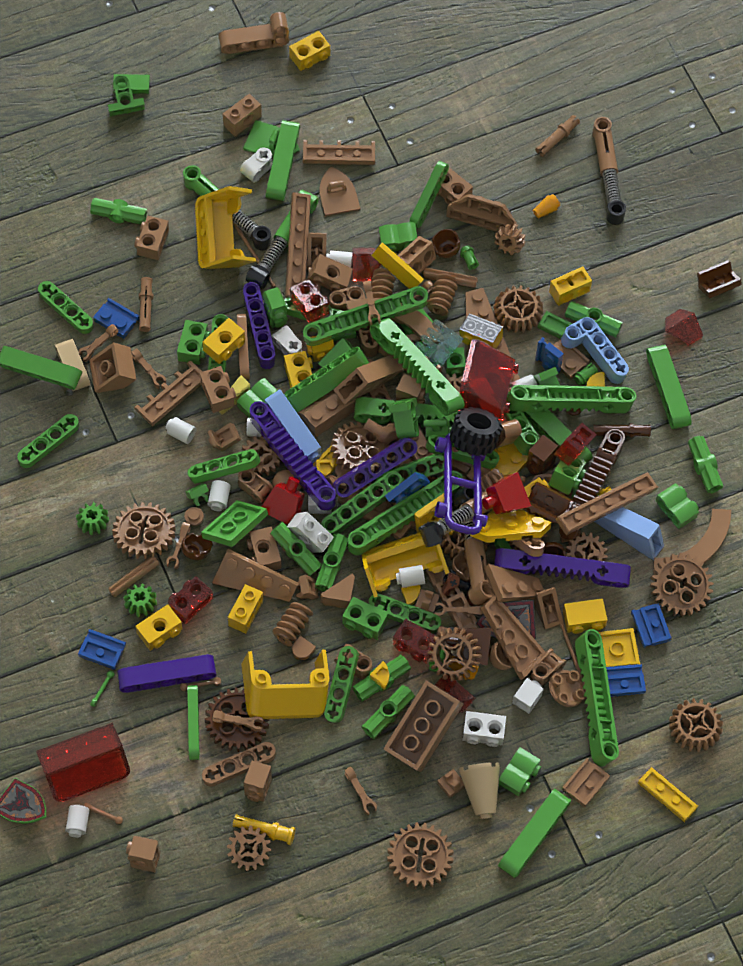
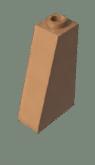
[334,355,403,405]

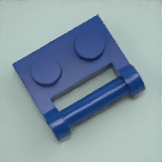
[385,472,430,504]

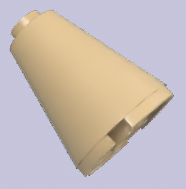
[459,763,500,819]

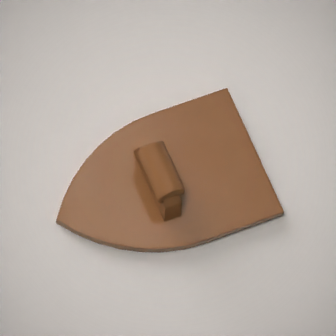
[320,167,360,216]

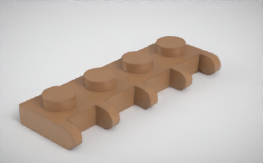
[303,140,375,165]
[134,361,202,426]

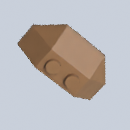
[446,194,518,232]

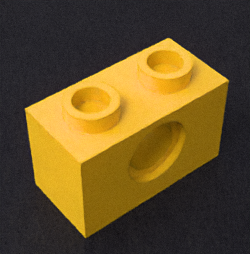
[202,318,245,364]
[136,604,183,651]

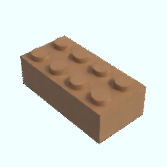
[384,680,463,772]

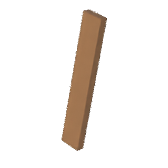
[285,192,311,300]
[556,472,658,535]

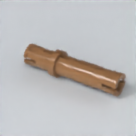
[535,115,580,157]
[139,277,154,332]

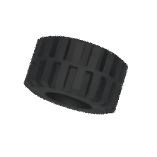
[450,407,502,456]

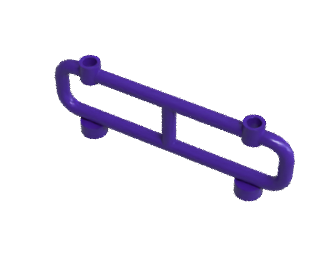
[434,433,488,535]

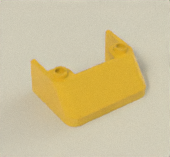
[195,186,256,269]
[362,532,449,598]
[241,650,330,719]

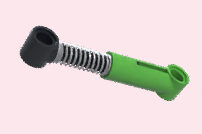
[183,165,271,251]
[245,190,319,289]

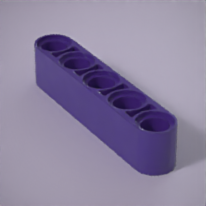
[243,282,275,369]
[332,438,417,497]
[117,655,217,693]

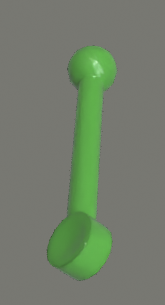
[90,671,114,707]

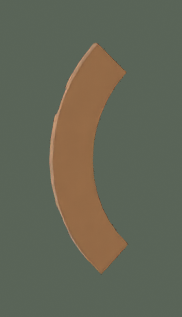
[346,298,444,348]
[653,509,731,578]

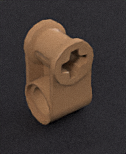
[238,469,274,503]
[334,644,372,679]
[530,648,567,686]

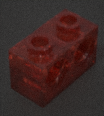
[289,279,330,323]
[554,423,596,466]
[168,576,213,625]
[393,618,437,664]

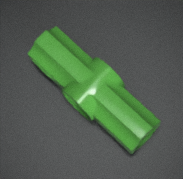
[90,198,147,224]
[565,301,623,338]
[688,435,723,493]
[269,522,322,576]
[315,533,348,592]
[352,655,411,702]
[362,685,415,739]

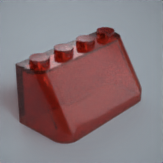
[36,723,130,802]

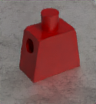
[482,472,531,515]
[262,477,305,525]

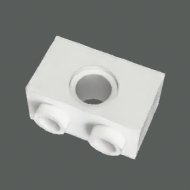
[287,512,334,553]

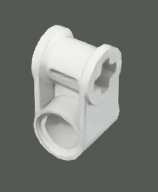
[240,148,273,183]
[271,325,302,355]

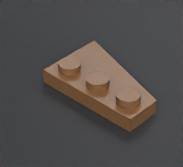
[484,564,544,602]

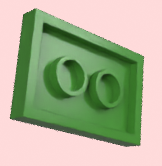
[201,500,268,547]

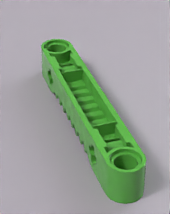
[303,286,428,346]
[370,318,464,416]
[506,385,636,413]
[354,397,462,427]
[348,471,463,555]
[575,629,619,767]

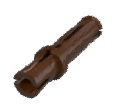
[593,423,651,438]

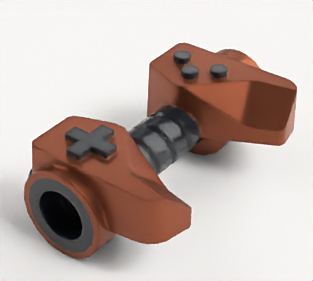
[442,570,475,606]

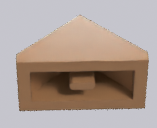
[307,233,327,269]
[321,573,355,608]
[534,587,563,629]

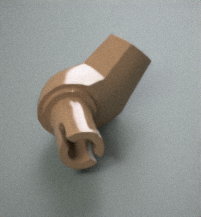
[363,418,400,443]

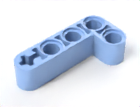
[561,317,629,384]

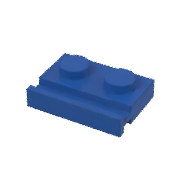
[93,298,139,339]
[535,338,564,373]
[631,603,671,648]
[78,629,126,670]
[606,664,646,697]

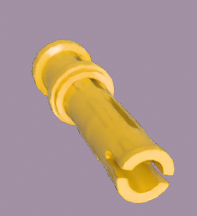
[233,814,296,845]

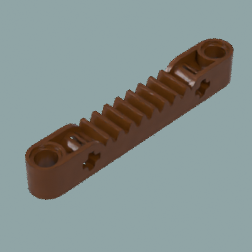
[559,429,625,540]

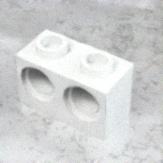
[463,711,506,747]

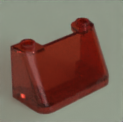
[460,339,519,420]

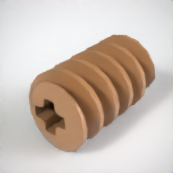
[371,268,395,299]
[427,274,458,315]
[273,602,313,647]

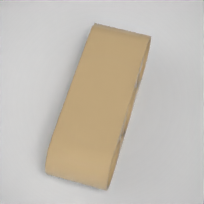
[55,339,91,391]

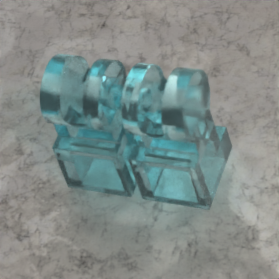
[415,319,464,367]

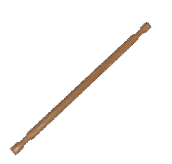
[233,222,276,288]
[560,623,586,692]

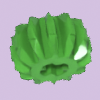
[76,501,109,536]
[124,583,157,618]

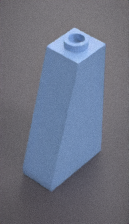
[265,390,321,463]
[594,507,664,560]

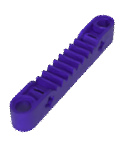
[250,401,336,511]
[494,548,631,588]

